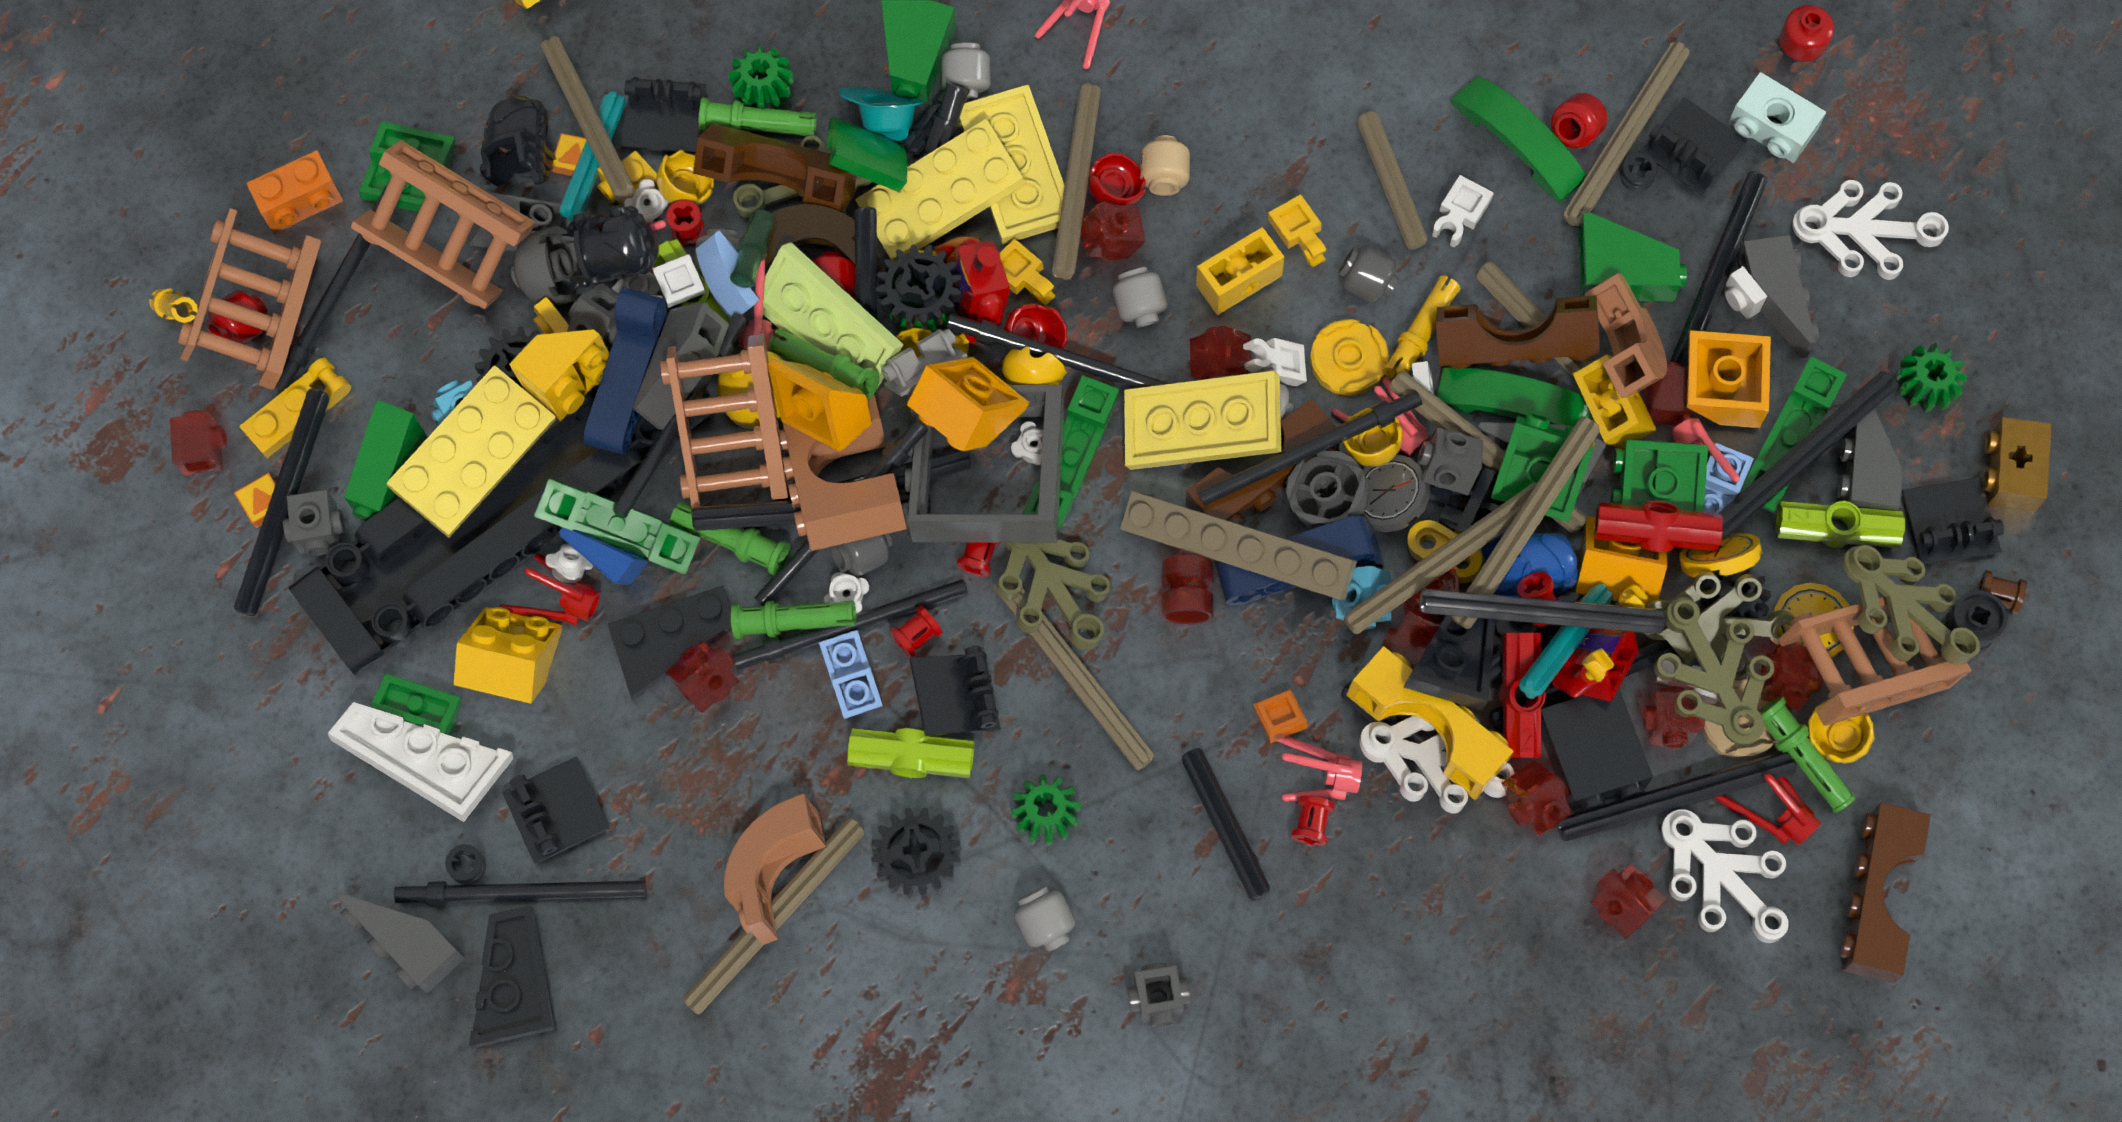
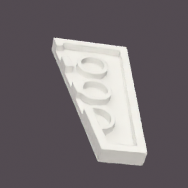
[328,702,513,822]

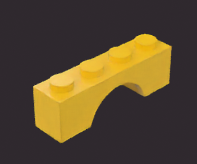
[1346,646,1514,800]

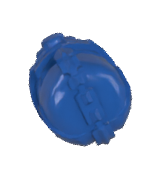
[1481,531,1579,597]

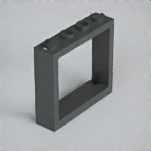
[902,385,1065,543]

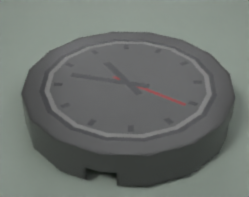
[1362,455,1430,532]

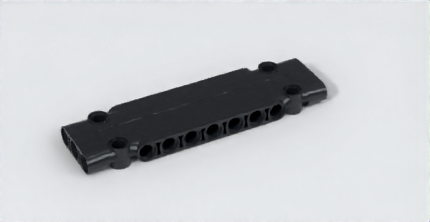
[287,385,712,676]

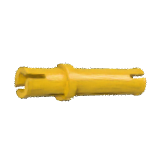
[1383,275,1461,380]
[149,288,198,323]

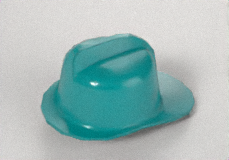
[838,86,924,141]

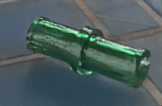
[730,209,775,288]

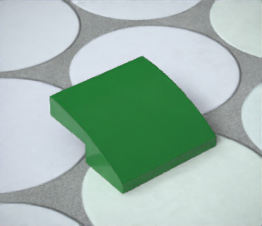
[826,116,907,193]
[358,121,456,212]
[369,673,462,736]

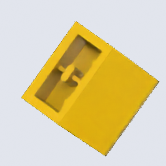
[509,329,609,421]
[453,607,562,704]

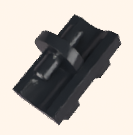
[1439,467,1505,534]

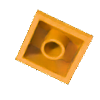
[1687,330,1771,428]
[907,357,1030,451]
[767,359,872,452]
[1575,516,1667,605]

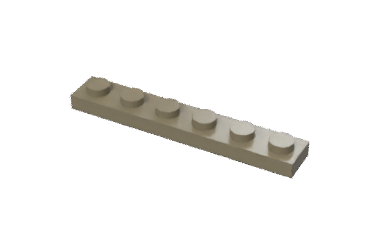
[1120,491,1357,600]

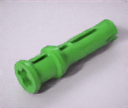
[699,97,817,136]
[769,328,880,400]
[670,501,790,575]
[731,600,857,640]
[1758,695,1856,813]

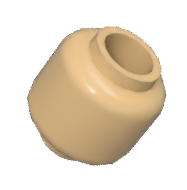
[1140,135,1190,196]

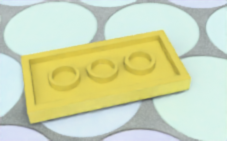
[959,84,1065,245]
[855,119,1027,262]
[386,365,556,538]
[1124,371,1281,470]

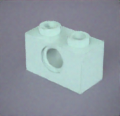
[1729,72,1826,163]

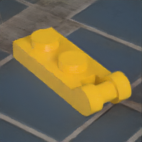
[239,357,351,459]

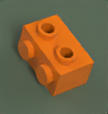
[246,150,343,234]

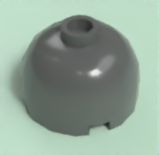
[511,226,583,306]
[1286,450,1369,529]

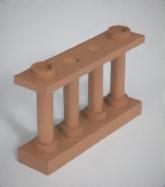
[350,140,536,309]
[177,208,321,390]
[660,334,788,509]
[1778,585,1972,726]

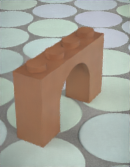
[779,394,907,551]

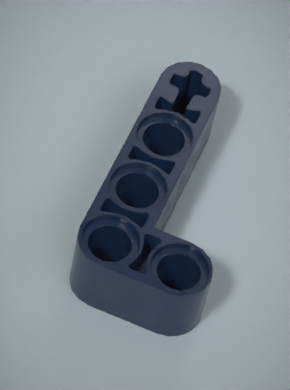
[584,287,668,455]
[1216,516,1385,606]

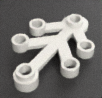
[1792,180,1949,280]
[1359,716,1516,813]
[1661,810,1788,943]

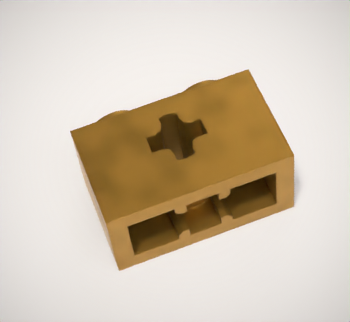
[1982,417,2051,512]

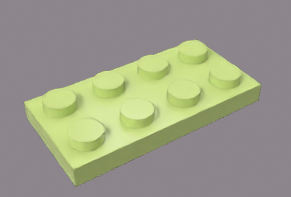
[763,242,904,394]

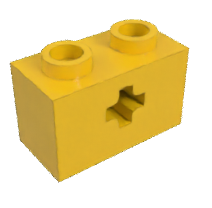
[1196,227,1285,315]
[1573,354,1657,449]

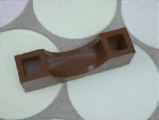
[693,123,857,212]
[1436,295,1600,369]
[1186,399,1340,525]
[1839,802,1931,983]

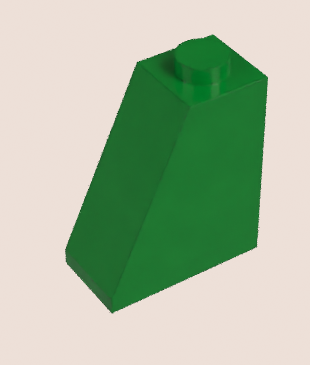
[881,0,957,103]
[1578,213,1687,302]
[344,400,428,522]

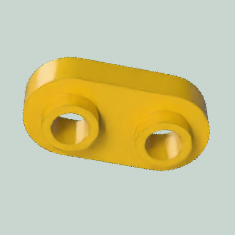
[1407,520,1482,583]

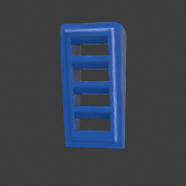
[559,527,648,585]

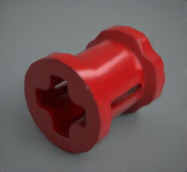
[666,200,705,247]
[956,542,1001,577]
[1517,572,1561,627]
[889,605,943,658]
[1290,795,1335,846]

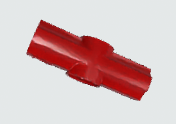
[1594,501,1723,552]
[1498,633,1546,758]

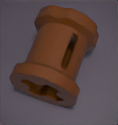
[1977,570,2027,615]

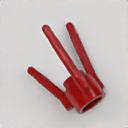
[499,553,601,626]
[1714,773,1822,846]

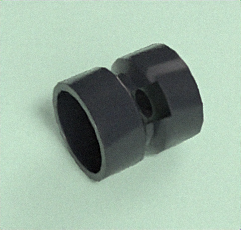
[1941,590,2008,657]

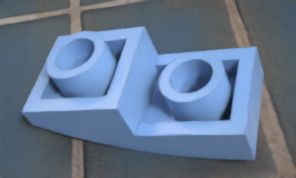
[696,230,760,320]
[1704,443,1754,514]
[819,630,883,719]

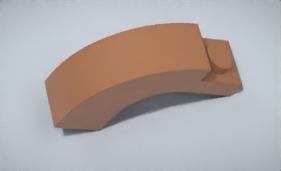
[1584,273,1667,398]
[724,794,826,945]

